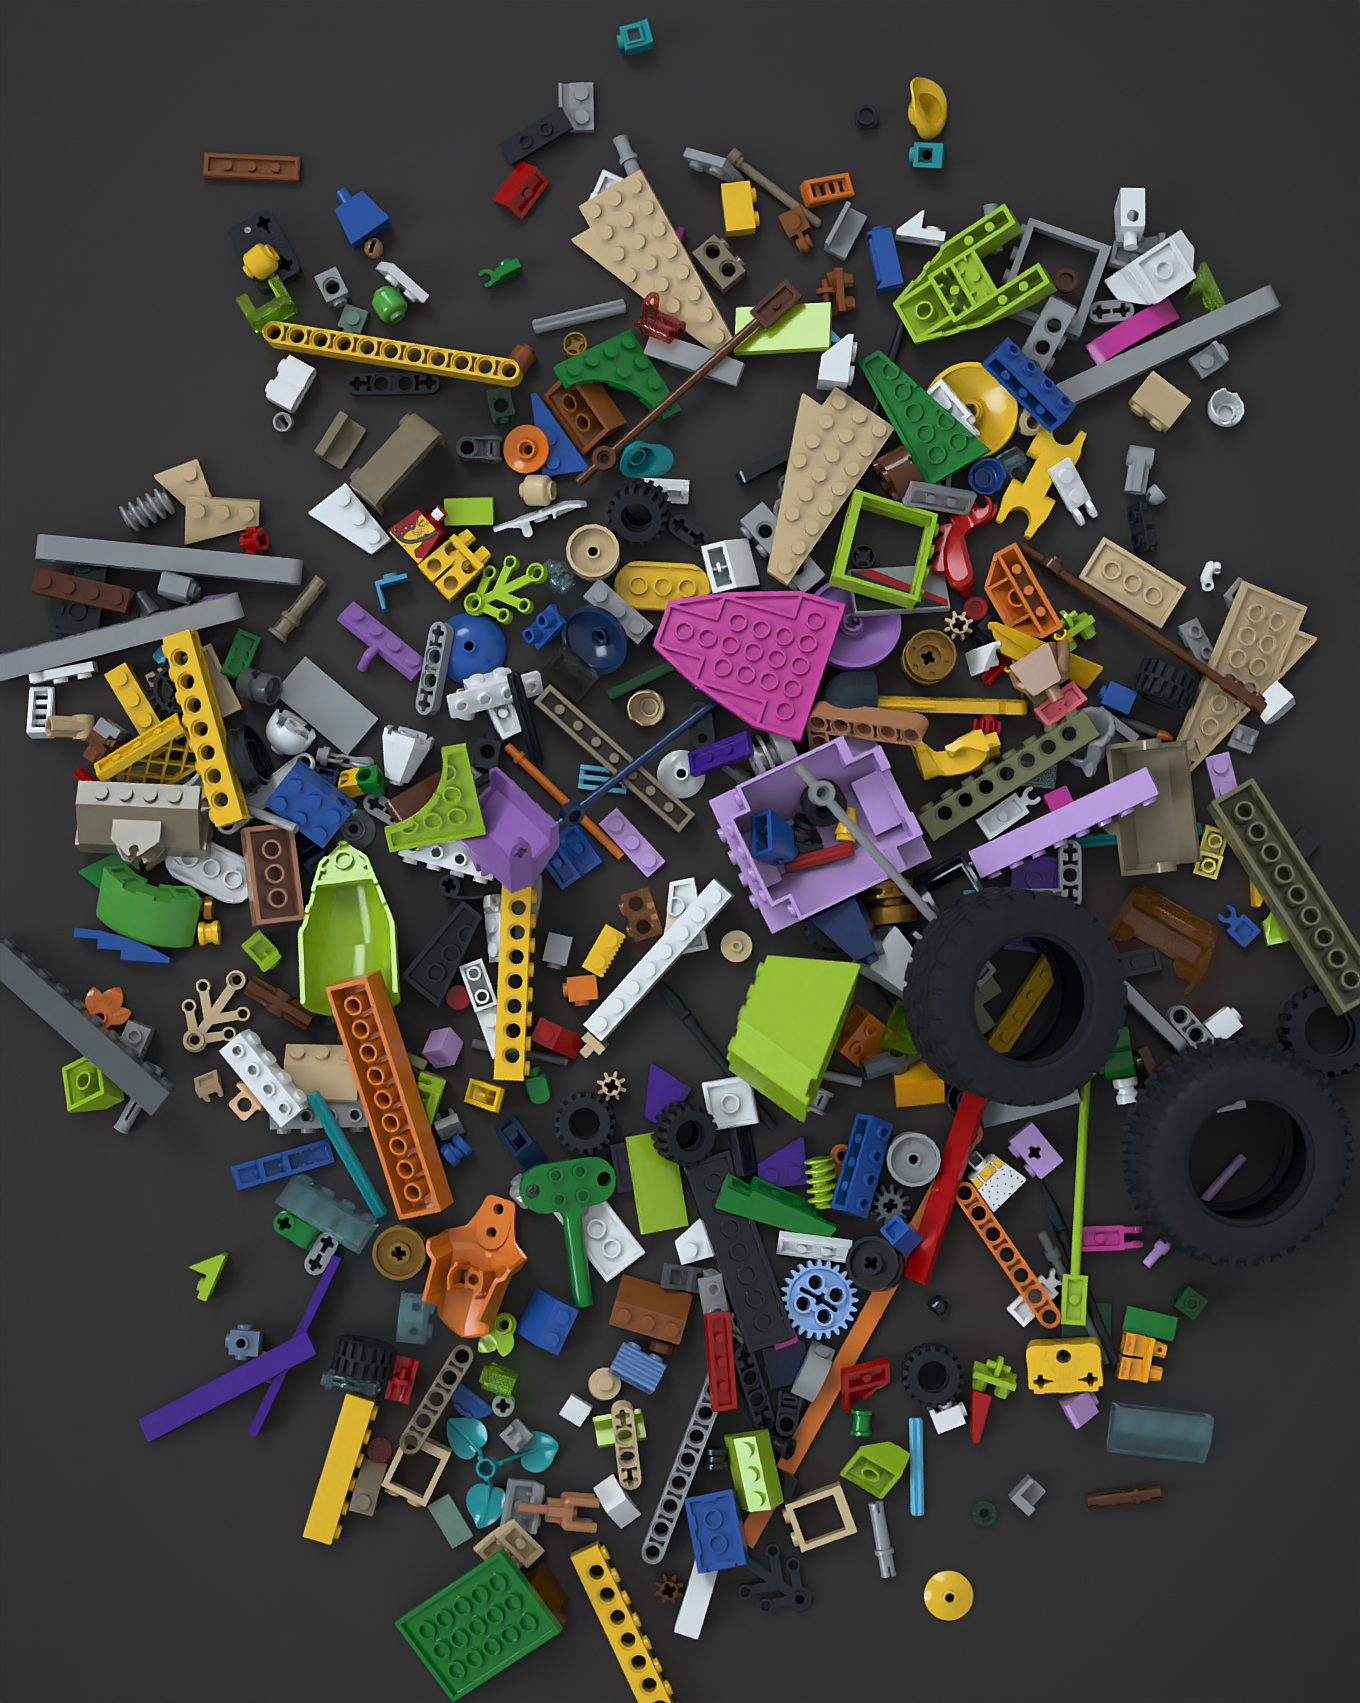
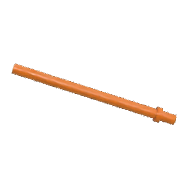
[504,743,625,860]

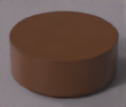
[1053,268,1078,294]
[649,1339,675,1355]

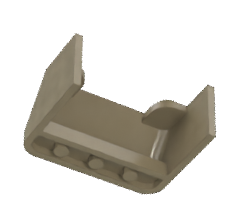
[350,413,447,517]

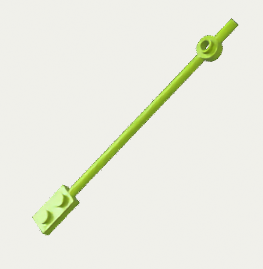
[1060,1073,1097,1326]

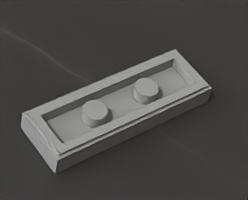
[902,481,977,515]

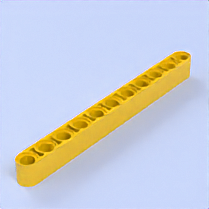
[263,321,523,387]

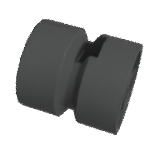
[236,668,282,706]

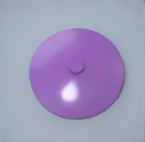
[814,583,901,671]

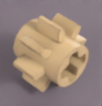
[943,611,973,641]
[597,1071,626,1101]

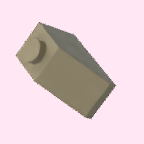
[349,1457,388,1516]

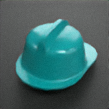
[619,440,674,478]

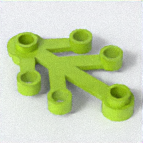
[464,555,548,624]

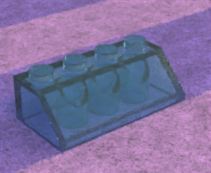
[275,1173,380,1255]
[1106,1402,1214,1464]

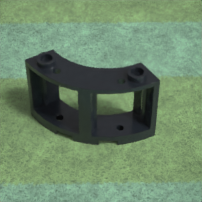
[912,852,1011,947]

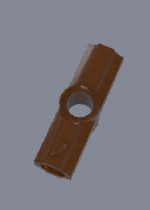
[244,975,317,1031]

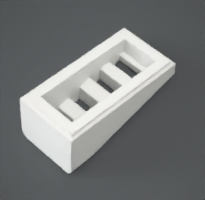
[26,687,55,739]

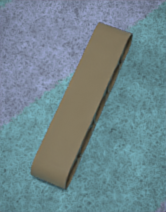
[399,1345,473,1455]

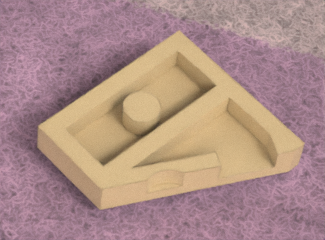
[154,459,212,507]

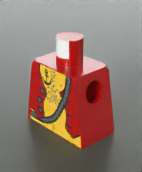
[388,505,448,565]

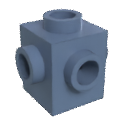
[225,1324,264,1360]

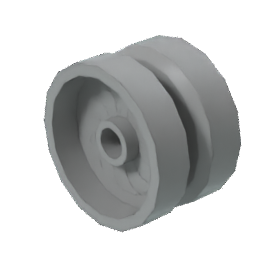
[885,1131,941,1187]

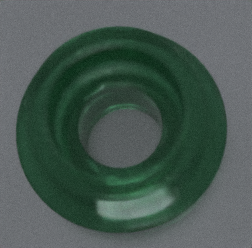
[972,1501,997,1526]

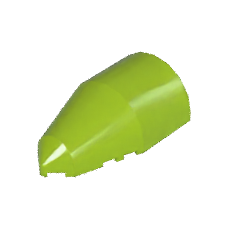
[298,841,401,1016]

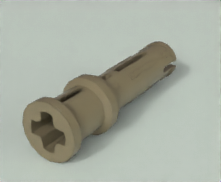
[268,575,327,643]

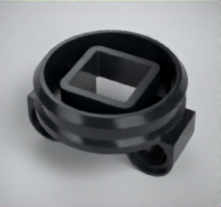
[210,724,272,798]

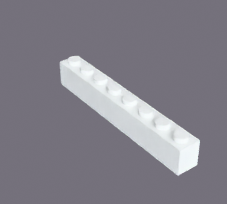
[583,879,735,1041]

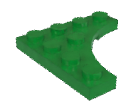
[553,330,682,423]

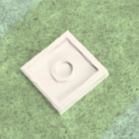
[702,1076,760,1130]

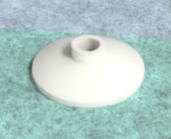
[657,750,705,799]

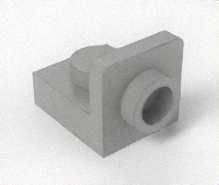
[1188,340,1229,380]

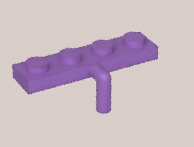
[337,601,424,681]

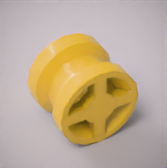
[198,920,221,946]

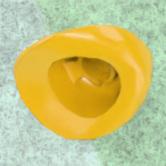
[908,77,947,141]

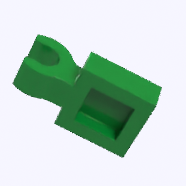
[478,258,523,289]

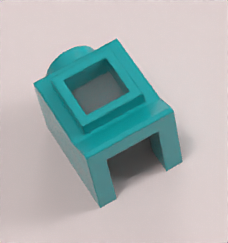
[616,19,654,56]

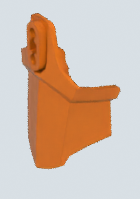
[421,1195,528,1338]

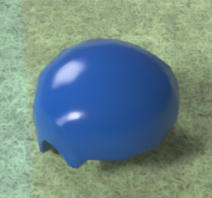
[967,458,1006,495]

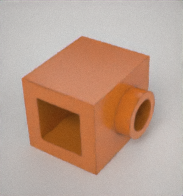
[563,975,599,1006]

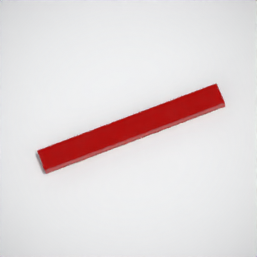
[904,1092,988,1285]

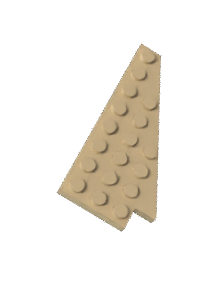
[571,169,733,352]
[767,386,894,586]
[1176,581,1317,772]

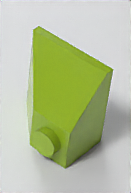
[62,1056,124,1113]
[839,1441,910,1500]

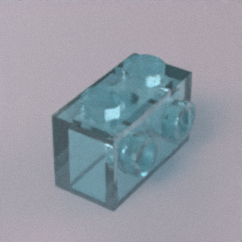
[396,1290,436,1345]

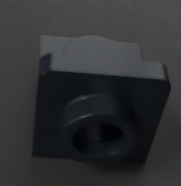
[969,609,1004,647]

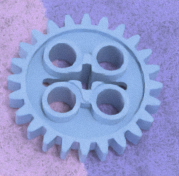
[779,1259,858,1340]

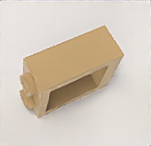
[381,1436,452,1507]
[782,1481,857,1552]

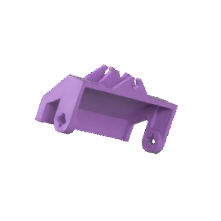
[458,767,560,893]

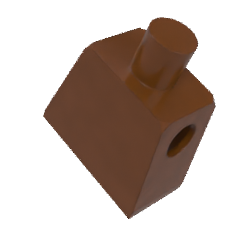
[525,1563,568,1625]

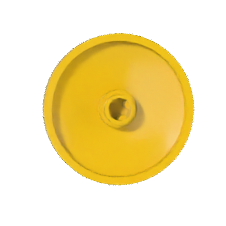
[927,362,1019,460]

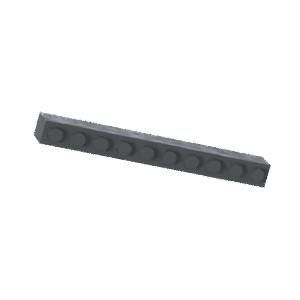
[0,937,179,1116]

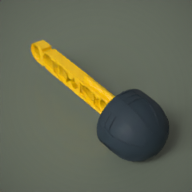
[821,671,1028,725]

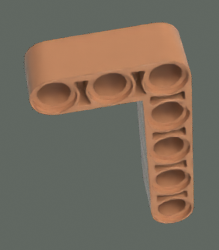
[807,701,929,751]

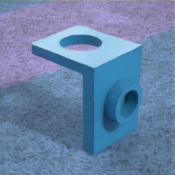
[375,572,410,612]

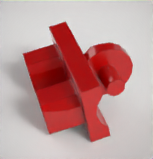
[385,1354,420,1404]

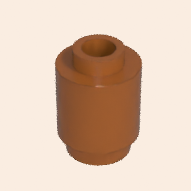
[506,343,536,377]

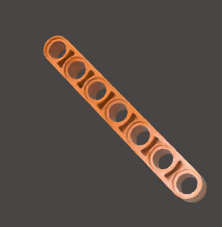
[956,1182,1061,1328]

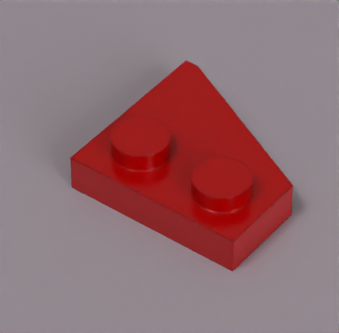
[841,1357,890,1412]

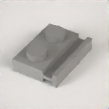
[558,82,594,133]

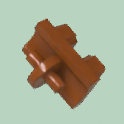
[815,268,856,317]

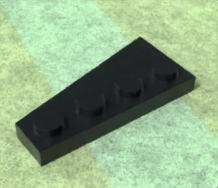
[50,564,109,635]

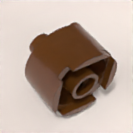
[871,445,925,502]

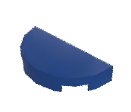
[452,1381,493,1419]

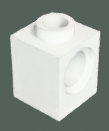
[1202,1007,1243,1039]

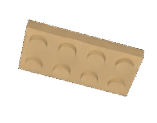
[1078,537,1186,629]

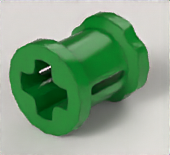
[850,1408,873,1436]

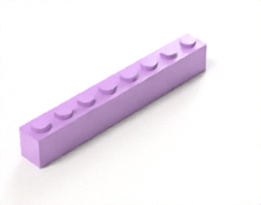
[968,767,1160,880]

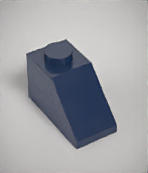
[494,1114,547,1170]

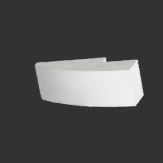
[674,1560,718,1639]

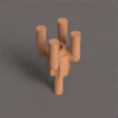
[517,1491,600,1533]

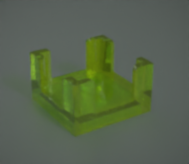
[236,275,298,335]

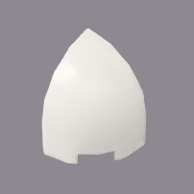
[1260,680,1296,725]

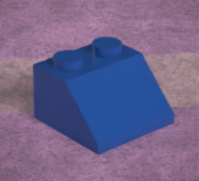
[515,1287,580,1355]

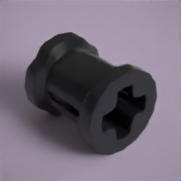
[769,1431,796,1460]

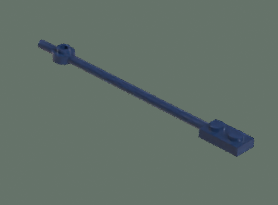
[555,699,720,830]

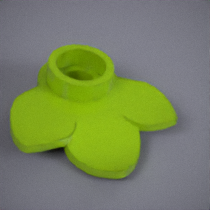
[478,1313,517,1357]

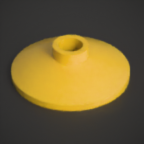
[924,1570,973,1621]

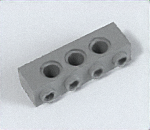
[1021,294,1079,372]
[740,502,825,593]

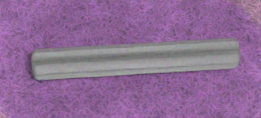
[532,299,626,334]

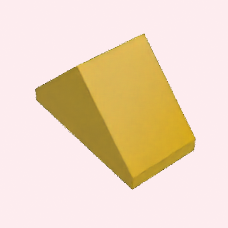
[464,1078,507,1113]

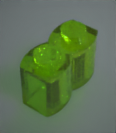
[478,1362,519,1399]

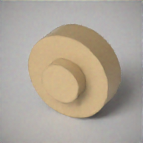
[721,930,752,962]
[588,1368,621,1401]

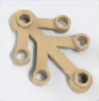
[182,970,251,1052]

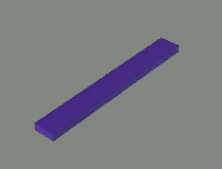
[248,1253,344,1438]
[139,1331,319,1442]

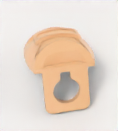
[229,1081,266,1120]

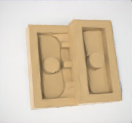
[473,1519,545,1569]

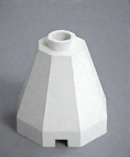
[382,725,435,786]

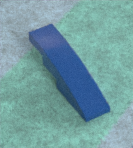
[73,927,174,963]
[230,1138,335,1190]

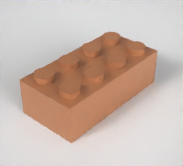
[240,825,305,927]

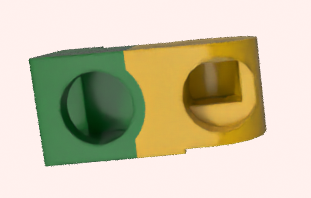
[337,764,386,798]

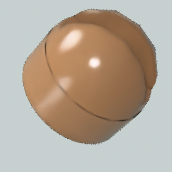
[364,238,384,259]

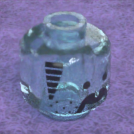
[543,559,576,595]

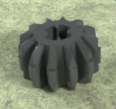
[870,1184,910,1224]

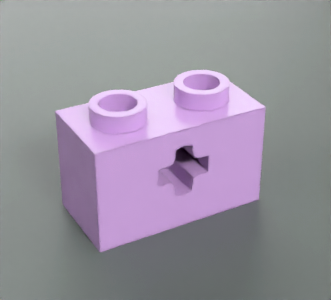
[1007,1121,1063,1179]

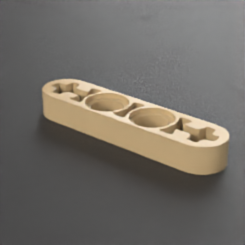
[611,1400,641,1490]

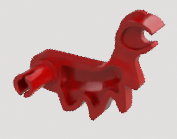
[931,496,997,597]

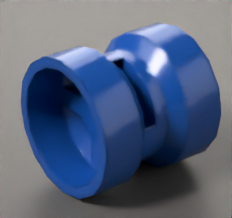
[440,1133,473,1167]

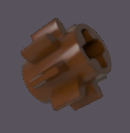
[654,1572,684,1604]

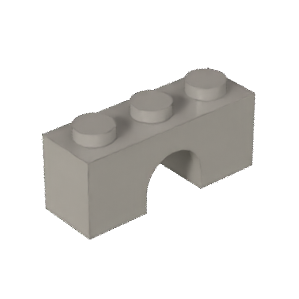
[583,578,654,647]

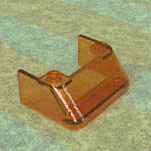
[1108,884,1218,996]

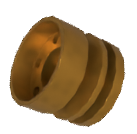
[900,629,957,686]
[863,878,917,925]

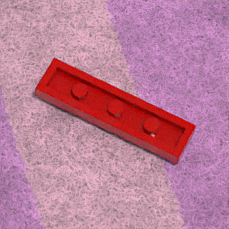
[704,1310,738,1412]

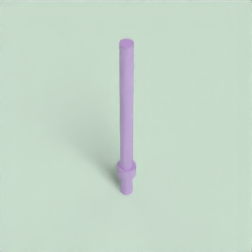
[1143,1153,1247,1269]

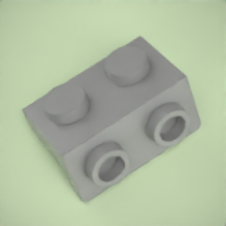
[697,1268,730,1315]
[500,1478,545,1534]

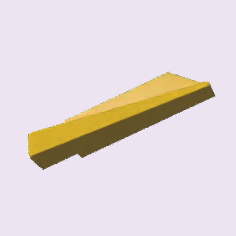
[987,622,1103,690]

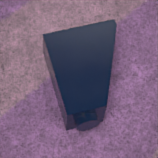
[812,897,885,965]

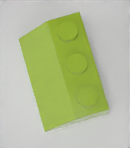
[724,1429,784,1512]

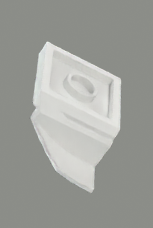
[1104,230,1196,305]

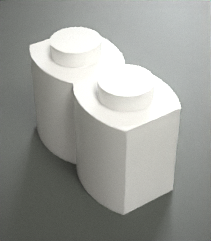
[265,355,317,414]

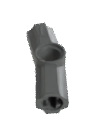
[859,1039,922,1080]

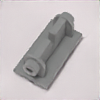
[1177,618,1214,665]

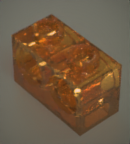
[618,887,664,942]

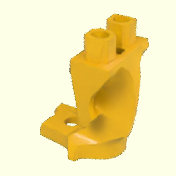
[910,729,1001,781]

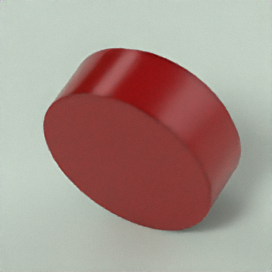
[963,596,988,622]
[446,985,471,1010]

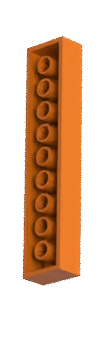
[325,970,454,1220]

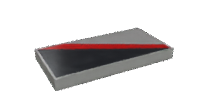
[847,565,950,617]

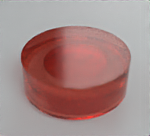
[367,1437,393,1463]

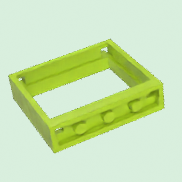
[829,489,939,610]

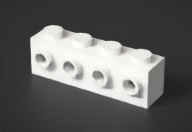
[398,840,495,884]
[219,1029,310,1127]

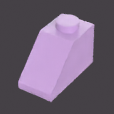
[1058,1391,1099,1429]

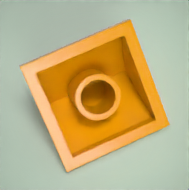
[892,1058,945,1108]

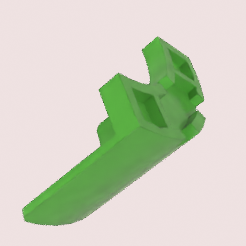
[96,864,202,948]

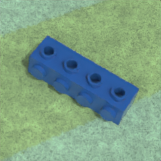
[981,337,1076,433]
[830,1114,894,1219]

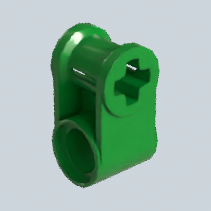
[273,1210,322,1251]

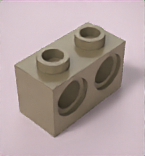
[692,234,746,295]

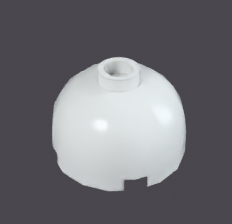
[266,709,316,755]

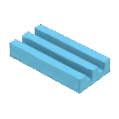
[578,764,627,794]

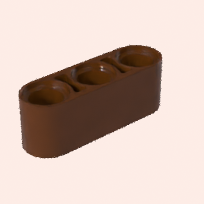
[384,770,442,823]

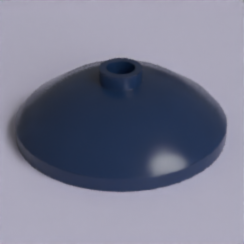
[561,605,629,675]

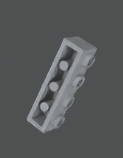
[270,1097,369,1134]

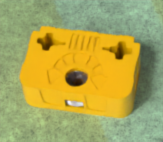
[1026,1337,1103,1394]

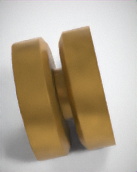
[372,1224,428,1280]

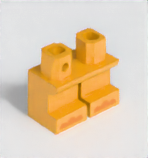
[1115,1330,1167,1383]

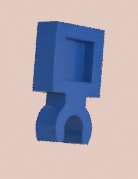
[1216,905,1261,948]

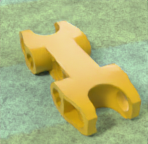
[995,427,1087,540]

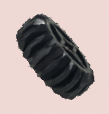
[146,657,212,719]

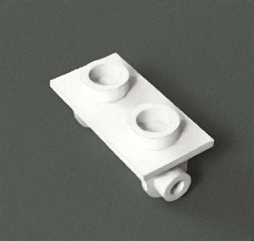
[644,478,689,504]

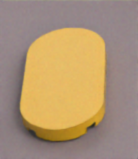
[614,561,711,612]

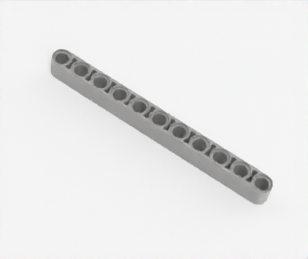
[1056,285,1281,405]
[35,534,303,585]
[0,592,245,681]
[641,1311,744,1564]

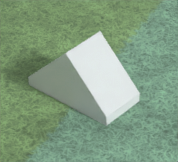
[593,1474,641,1529]

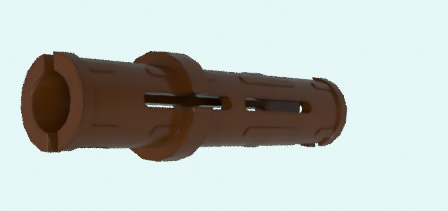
[1086,1484,1162,1510]

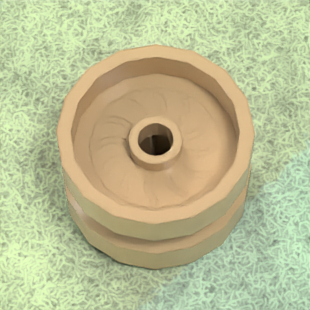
[566,524,620,582]

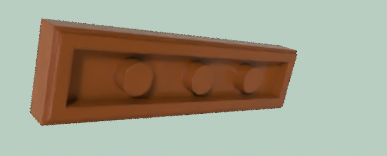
[203,152,301,183]

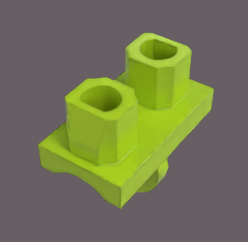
[1049,610,1096,652]
[972,1356,1017,1399]

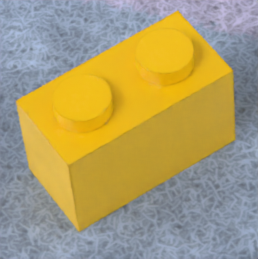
[721,180,760,237]

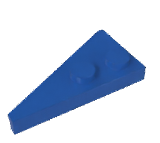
[531,393,588,477]

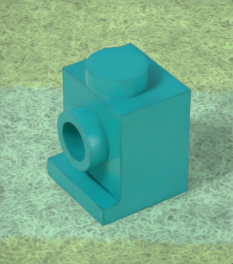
[909,142,945,168]

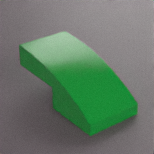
[1122,1305,1179,1341]

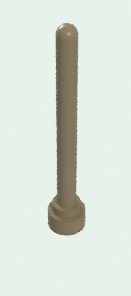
[726,148,822,228]

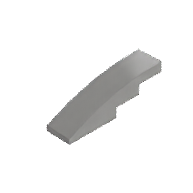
[644,332,745,387]
[982,1089,1081,1128]

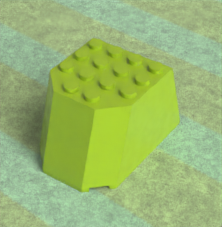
[727,955,861,1122]

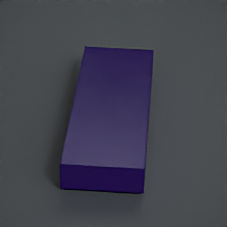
[688,731,754,777]

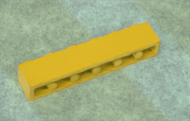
[303,1390,379,1545]

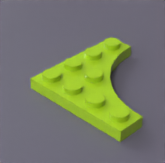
[384,743,486,852]

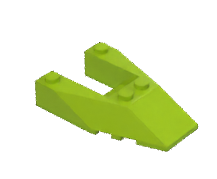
[893,203,1057,344]

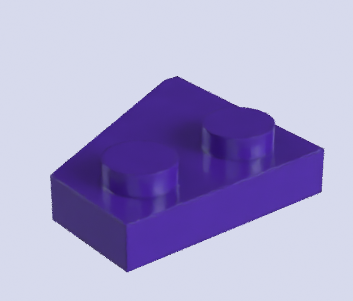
[645,1063,691,1124]
[757,1137,808,1187]

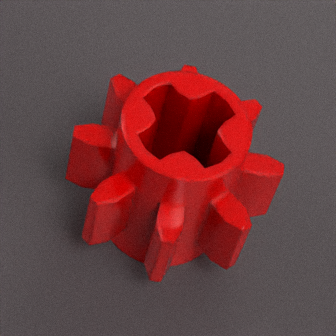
[239,526,269,556]
[971,714,1002,735]

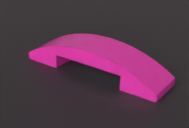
[1085,298,1180,366]

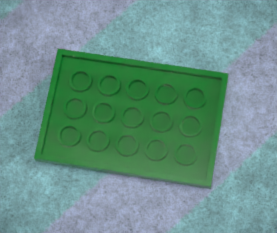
[394,1548,563,1702]

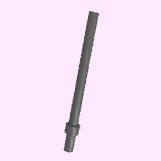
[1037,1230,1110,1365]

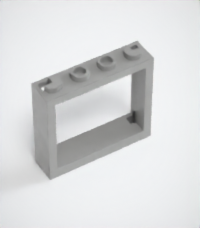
[1001,218,1112,342]

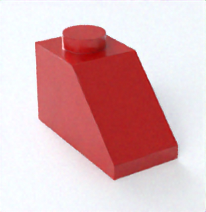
[531,1017,584,1059]

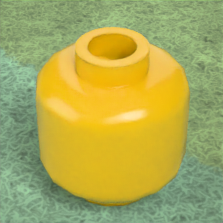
[243,243,279,280]

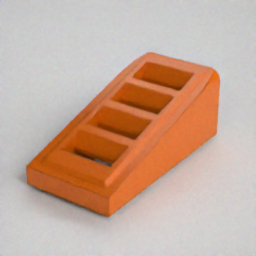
[800,172,855,209]

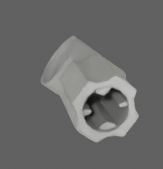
[1124,445,1155,495]

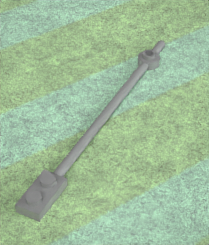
[794,762,996,987]

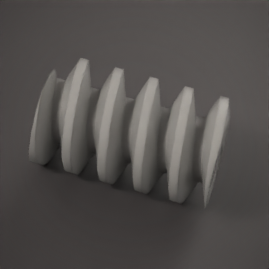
[119,486,175,532]

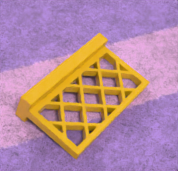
[94,713,197,785]

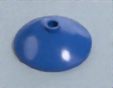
[435,612,507,684]

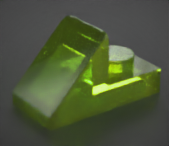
[1185,261,1226,312]

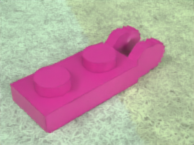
[1081,1225,1143,1252]

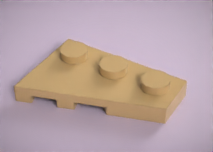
[185,495,260,545]

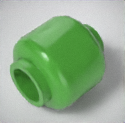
[372,286,408,323]

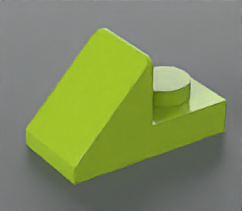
[189,1252,229,1302]

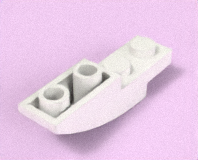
[459,958,516,1059]

